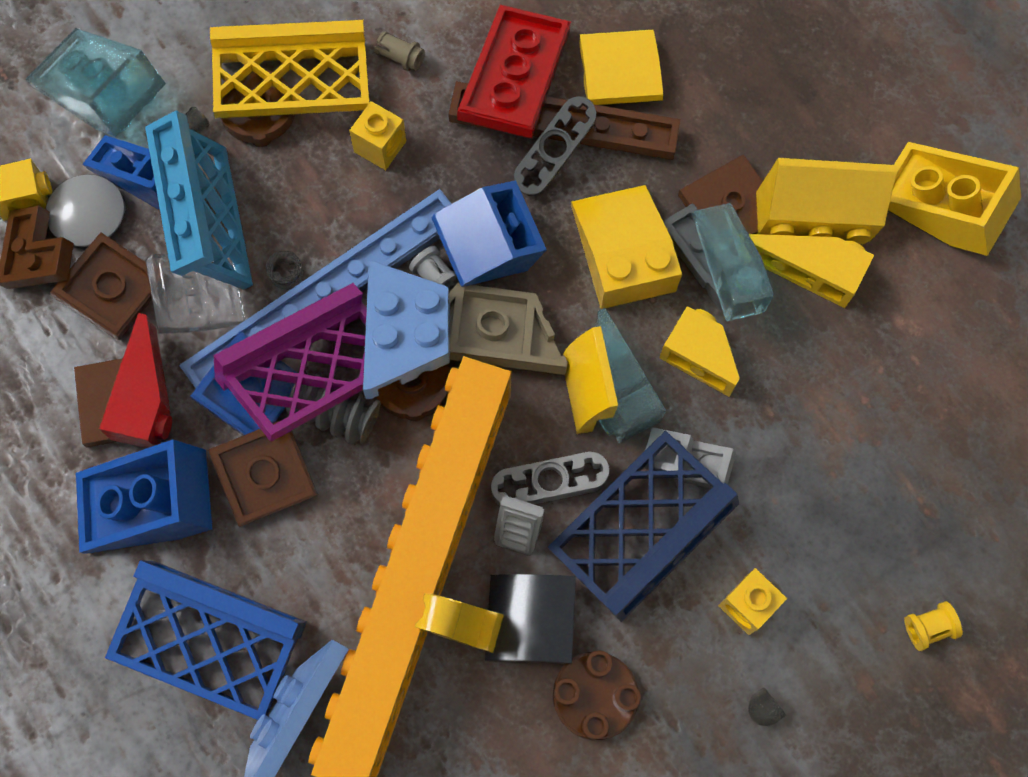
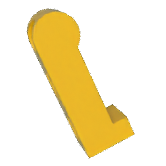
[415,593,504,653]

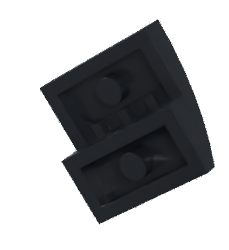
[485,574,576,665]

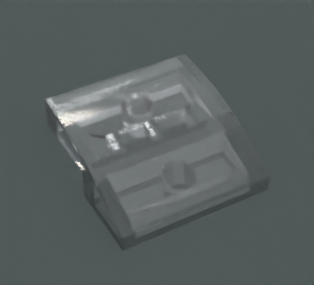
[146,249,246,334]

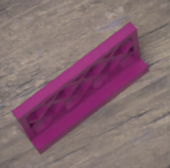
[213,283,367,442]

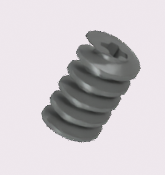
[286,371,381,445]

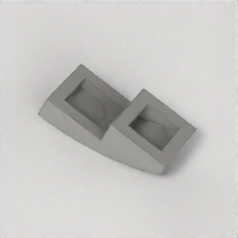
[644,427,736,489]

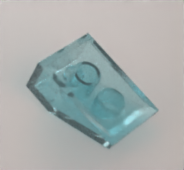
[25,28,166,137]

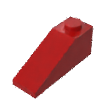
[99,313,172,448]

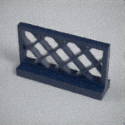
[548,430,739,622]

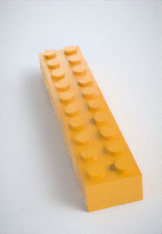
[308,356,512,777]

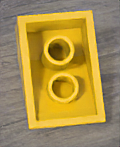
[888,142,1021,256]
[571,185,682,309]

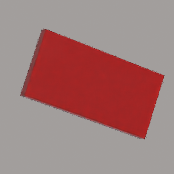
[457,5,571,139]

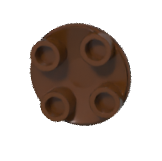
[553,650,641,740]

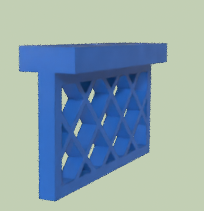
[105,560,307,720]

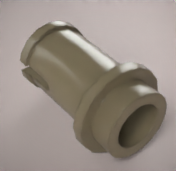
[374,31,425,71]

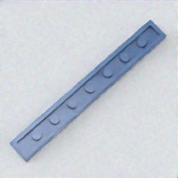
[179,189,452,388]

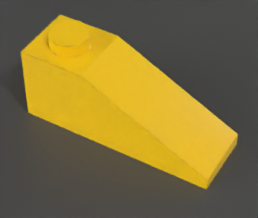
[739,234,874,308]

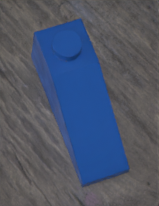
[82,135,160,210]

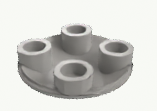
[46,175,126,248]

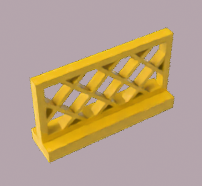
[210,20,369,118]

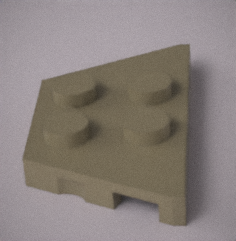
[449,283,567,375]

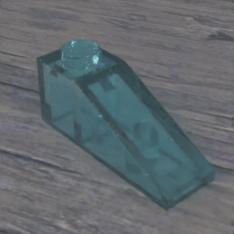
[692,203,774,321]
[595,308,666,444]

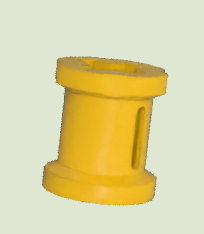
[904,601,963,651]

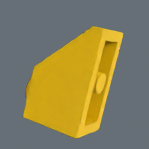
[659,306,740,397]

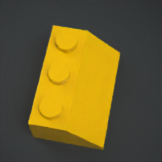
[756,158,897,245]

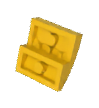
[580,30,663,105]
[562,326,618,434]

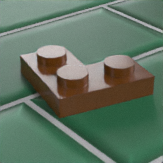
[0,206,74,289]

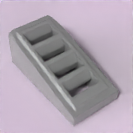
[494,496,544,555]

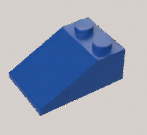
[76,439,212,554]

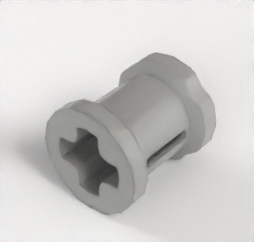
[409,246,459,292]

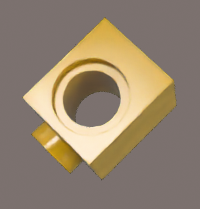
[349,101,406,170]
[0,158,52,221]
[718,568,787,635]

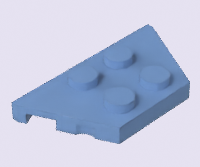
[363,262,450,399]
[244,640,348,777]

